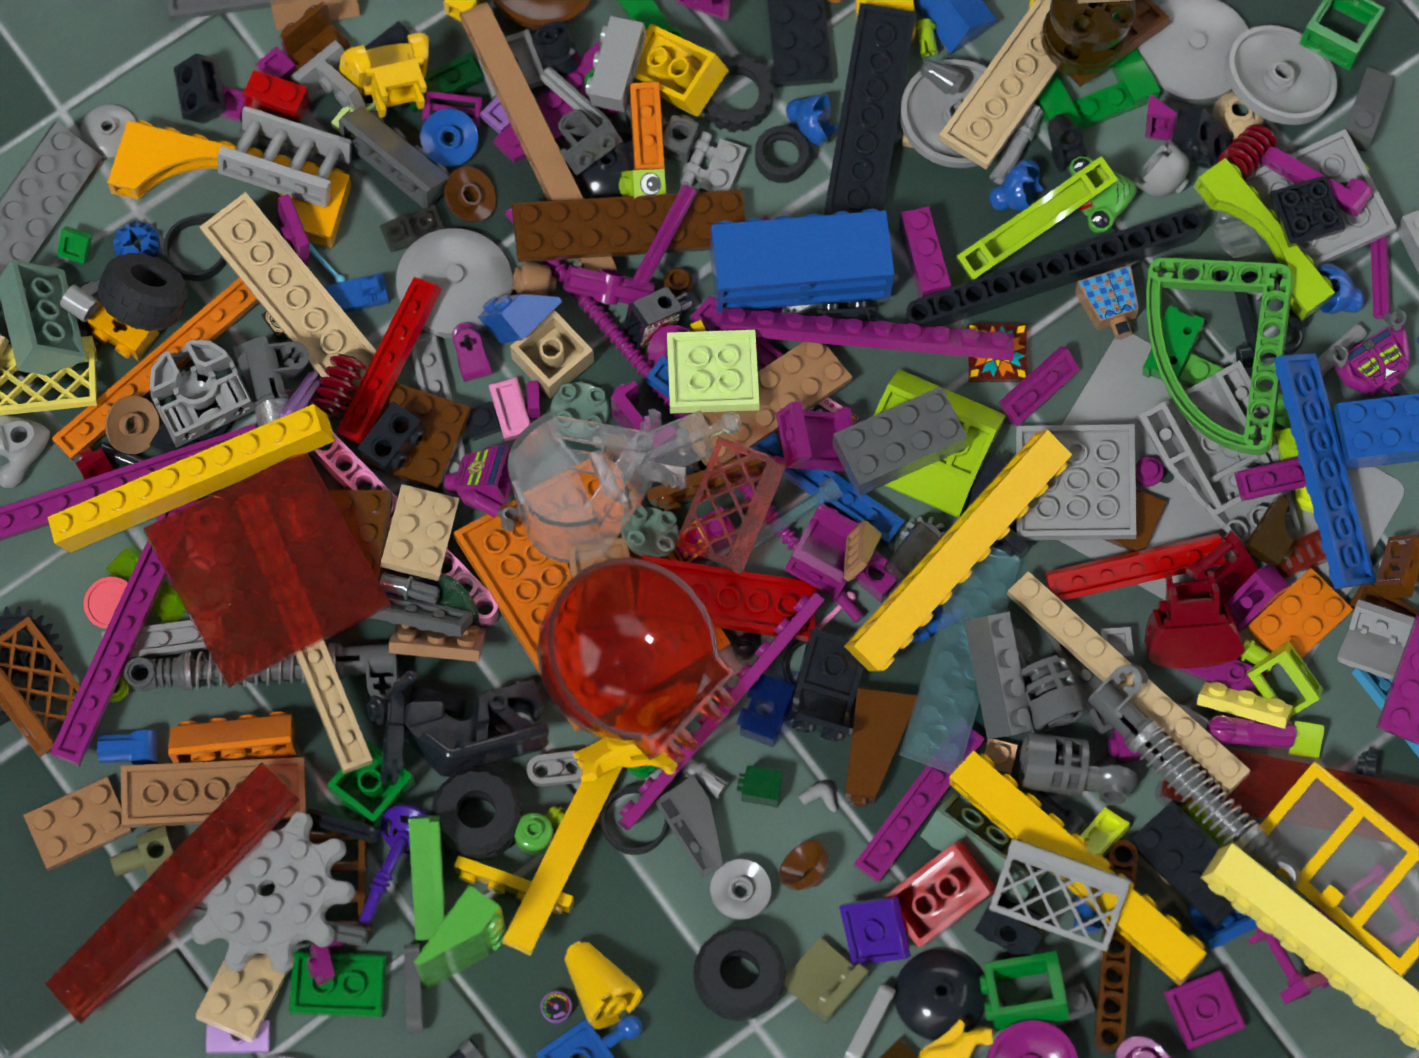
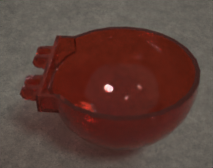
[537,558,735,764]

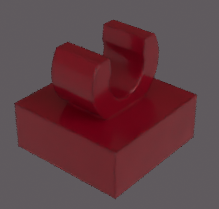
[75,446,113,480]

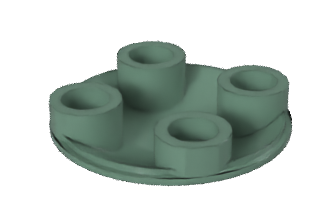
[550,382,609,438]
[621,505,679,558]

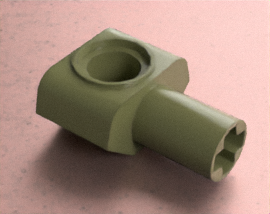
[110,826,179,878]

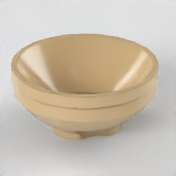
[1212,91,1264,141]

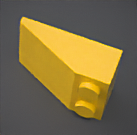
[634,24,728,117]

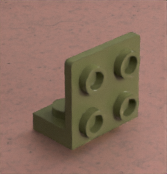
[784,938,868,1024]

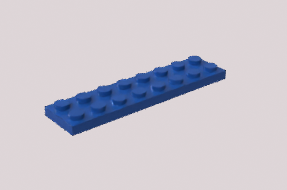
[1274,353,1376,589]

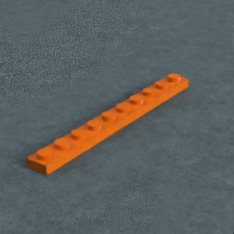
[52,278,259,462]

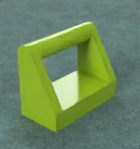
[1246,641,1323,716]

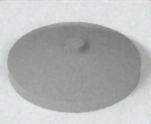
[1138,0,1248,104]
[1225,25,1337,125]
[900,59,1010,168]
[396,228,513,338]

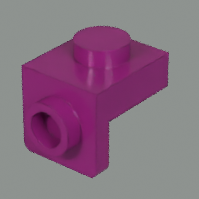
[307,941,343,986]

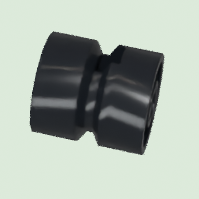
[533,21,581,76]

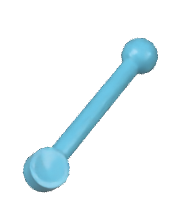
[309,241,346,284]

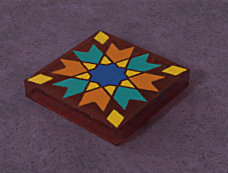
[968,324,1027,382]

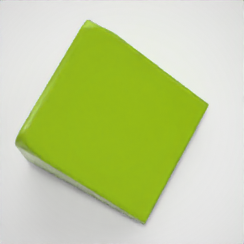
[1288,721,1325,760]

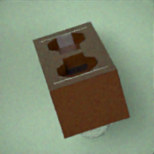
[1375,535,1419,599]

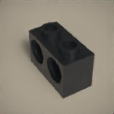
[173,53,226,124]
[1171,108,1231,169]
[358,401,427,475]

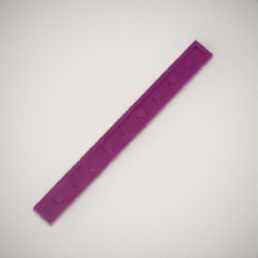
[721,308,1014,361]
[0,424,257,541]
[50,498,201,766]
[618,592,824,831]

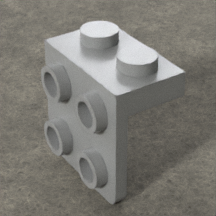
[1337,599,1415,679]

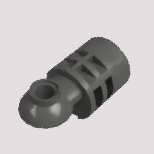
[1012,624,1088,734]
[1018,732,1138,805]

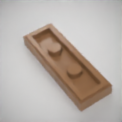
[271,0,360,31]

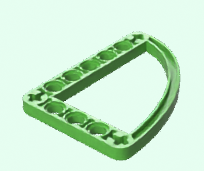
[1147,258,1293,455]

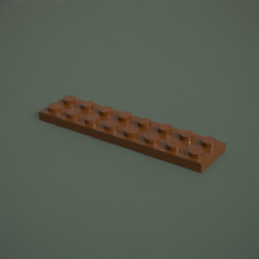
[512,190,746,262]

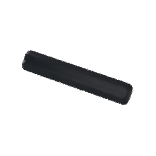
[306,808,380,843]

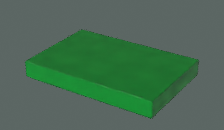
[289,951,386,1018]

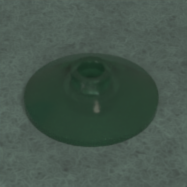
[435,574,479,625]

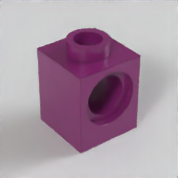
[854,551,902,603]

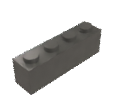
[964,611,1034,739]

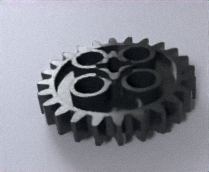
[0,606,63,701]

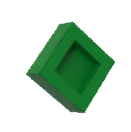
[57,226,92,265]

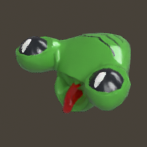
[1069,157,1137,234]

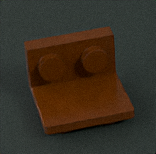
[280,1,351,71]

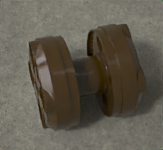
[1041,0,1136,75]

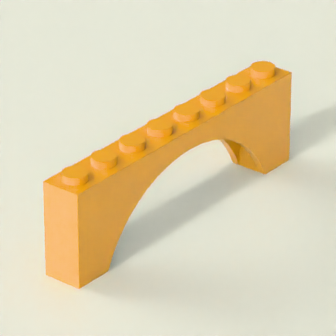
[107,120,352,248]

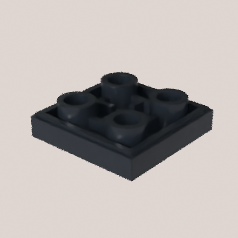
[1269,175,1345,247]

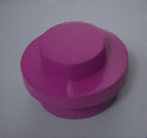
[1135,457,1163,487]

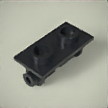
[815,301,876,322]

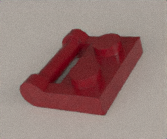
[1186,531,1258,604]

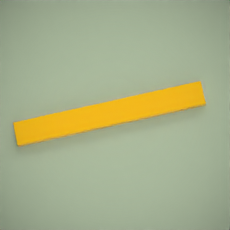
[502,734,623,956]

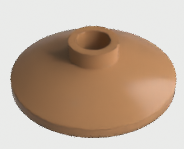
[105,395,159,454]

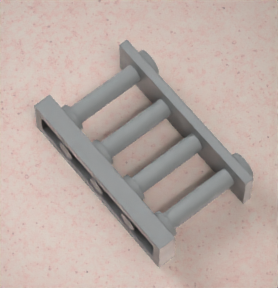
[218,106,352,208]

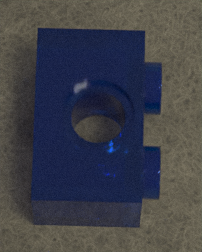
[736,673,795,747]

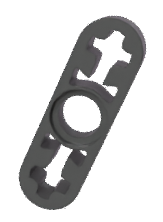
[404,944,424,1034]

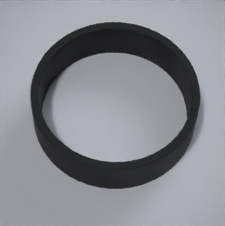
[163,216,227,281]
[601,786,668,855]

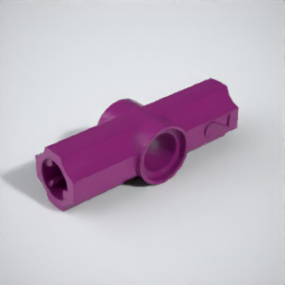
[563,265,654,305]

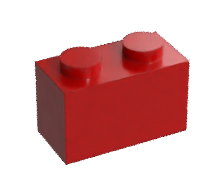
[243,69,310,124]

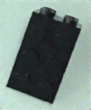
[785,629,864,742]

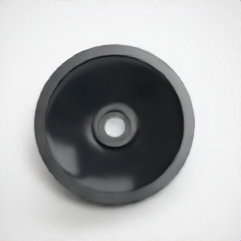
[565,129,634,199]
[894,949,986,1041]

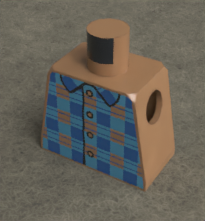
[1075,265,1138,340]

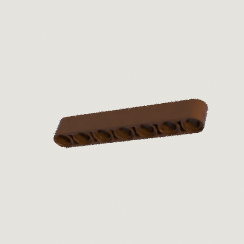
[1093,840,1137,1054]

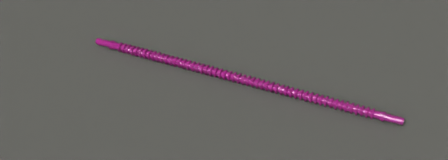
[505,207,864,623]

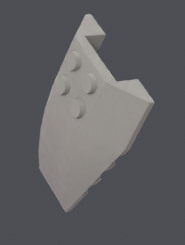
[1138,361,1301,557]

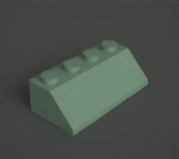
[0,259,86,375]
[921,791,1048,902]

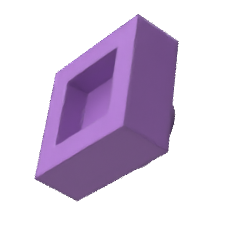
[480,97,510,134]

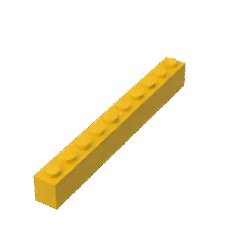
[48,404,335,553]
[844,430,1072,671]
[949,750,1206,986]

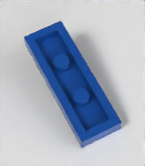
[323,273,389,313]

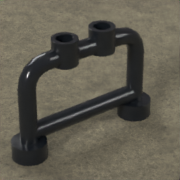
[1216,270,1308,368]

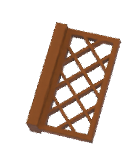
[0,617,80,758]

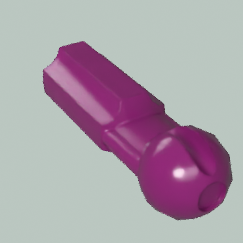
[1206,715,1296,749]

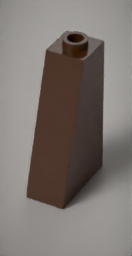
[844,688,918,807]

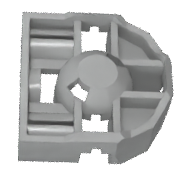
[150,340,255,448]

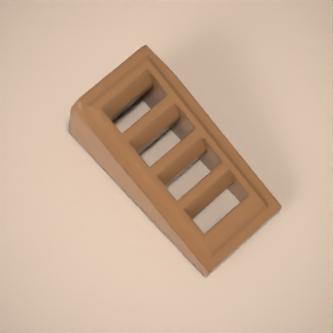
[844,520,882,581]

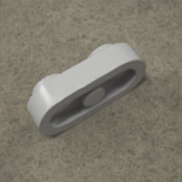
[527,751,582,787]

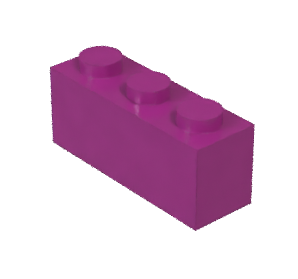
[899,206,951,298]

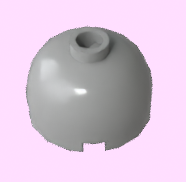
[1134,139,1189,197]

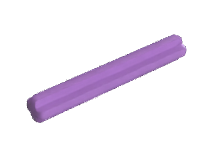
[280,370,321,418]

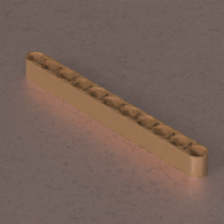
[460,2,617,272]

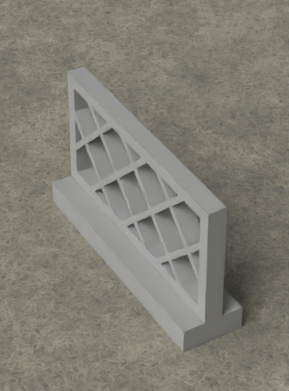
[989,839,1132,951]

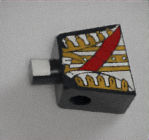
[623,287,692,350]

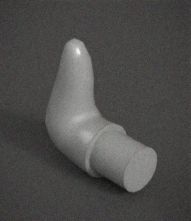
[798,783,837,812]

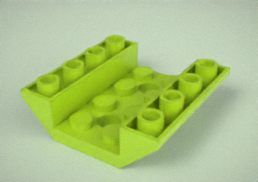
[873,369,1006,518]

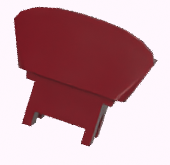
[1144,571,1245,668]

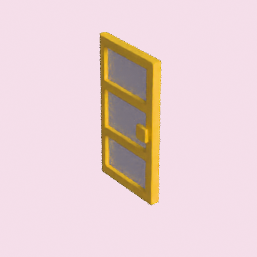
[1260,761,1419,977]

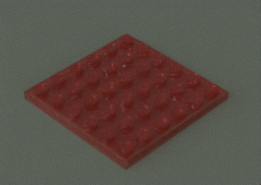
[144,452,391,688]

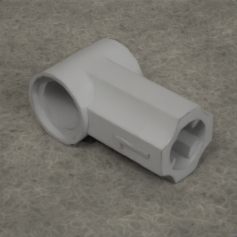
[60,280,101,323]

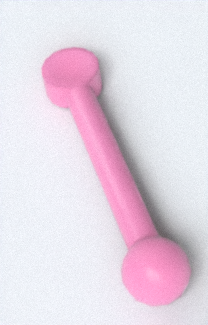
[815,591,856,631]

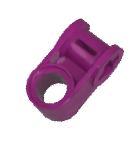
[452,322,492,382]

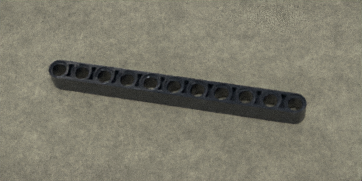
[905,208,1204,327]

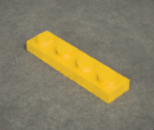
[454,855,574,915]

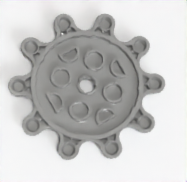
[184,812,355,973]

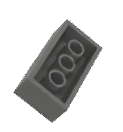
[832,386,968,496]

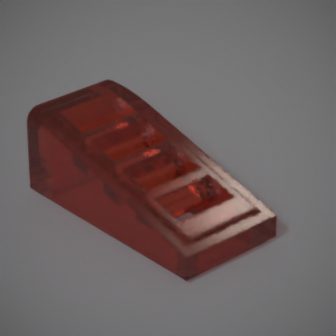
[1275,530,1327,579]

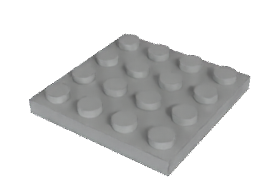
[1245,129,1397,268]
[1016,424,1136,540]

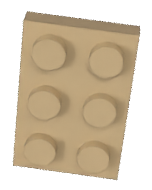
[380,484,459,581]
[196,953,290,1043]

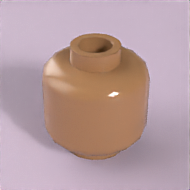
[512,262,556,296]

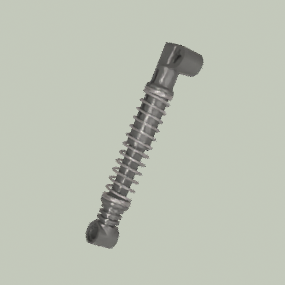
[124,643,399,700]

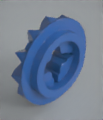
[113,220,160,257]

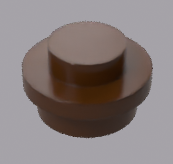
[664,269,693,296]

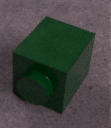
[737,765,783,808]

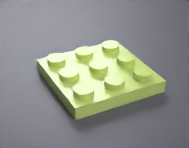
[667,330,759,414]

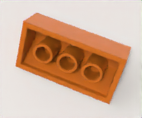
[168,712,297,763]

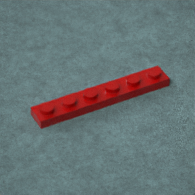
[336,277,442,444]
[1045,533,1225,601]

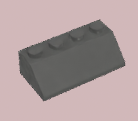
[339,106,450,212]

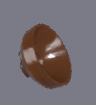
[778,840,828,891]

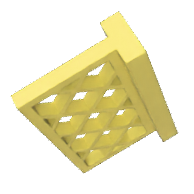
[0,336,97,416]

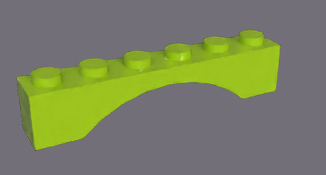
[956,156,1118,281]
[1193,158,1335,321]

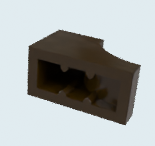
[1244,496,1294,567]

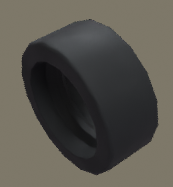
[755,125,809,183]

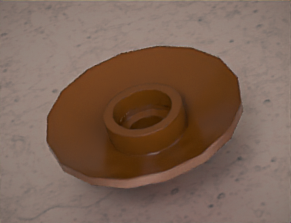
[444,167,496,223]

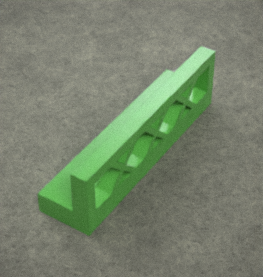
[408,816,446,940]

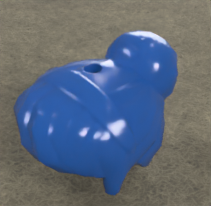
[786,94,839,146]
[989,159,1043,211]
[1315,264,1365,314]

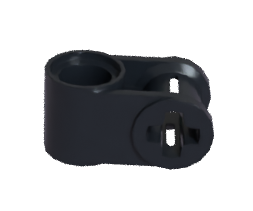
[1047,114,1088,173]

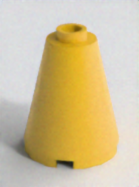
[564,942,643,1029]

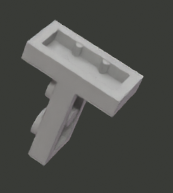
[291,41,366,110]

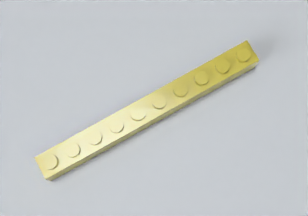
[1201,843,1419,1051]

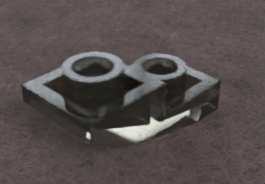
[380,204,446,252]

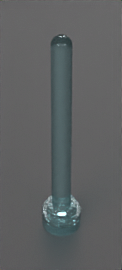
[718,476,844,568]

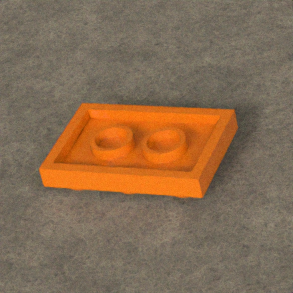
[1246,568,1353,659]

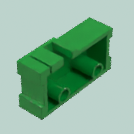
[1142,305,1204,381]

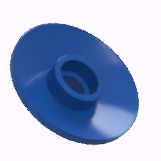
[420,109,478,166]

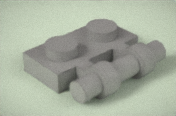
[681,132,747,192]

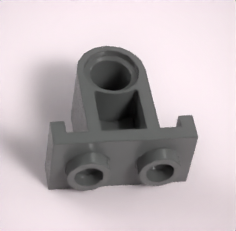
[558,110,622,176]

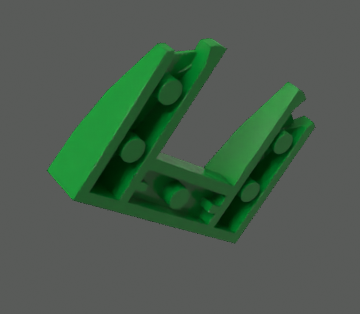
[1035,48,1160,131]

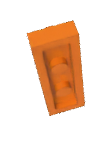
[629,82,664,170]

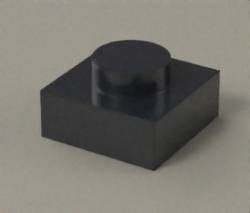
[467,402,501,441]

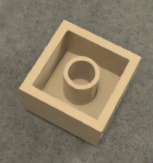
[510,310,594,399]

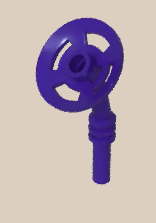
[359,805,428,926]

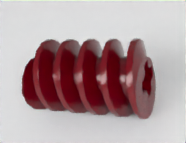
[1218,124,1277,181]
[311,353,367,420]

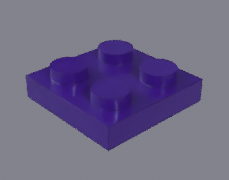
[839,896,911,966]

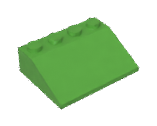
[414,885,507,989]

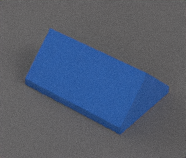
[913,0,997,55]

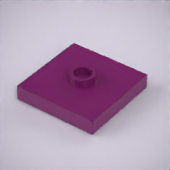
[277,194,310,267]
[1163,970,1246,1051]

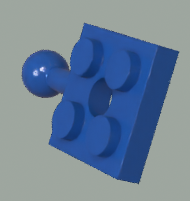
[536,1015,642,1058]

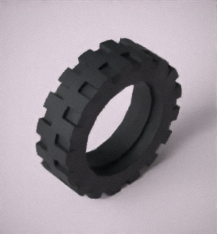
[701,54,773,132]

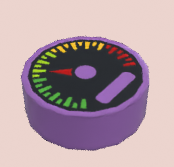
[541,991,572,1024]

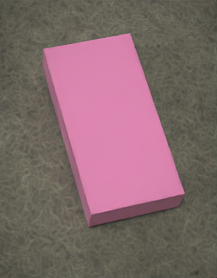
[489,377,533,441]

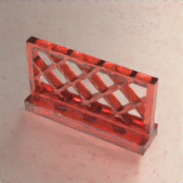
[675,436,786,575]

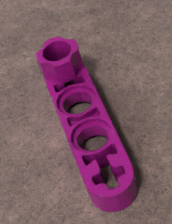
[1261,147,1374,216]

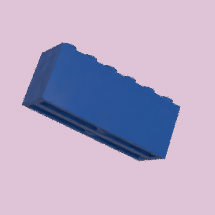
[709,209,894,313]

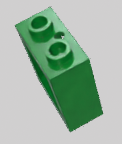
[1299,0,1385,70]
[979,951,1069,1032]

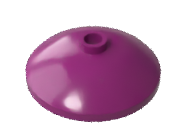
[987,1020,1078,1058]

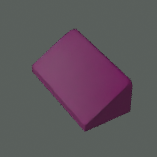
[1145,95,1177,141]

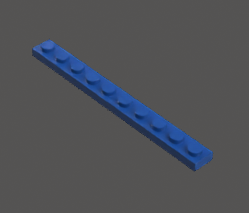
[644,356,905,547]

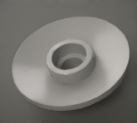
[80,104,136,158]
[710,859,771,920]

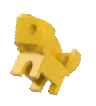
[339,33,429,118]

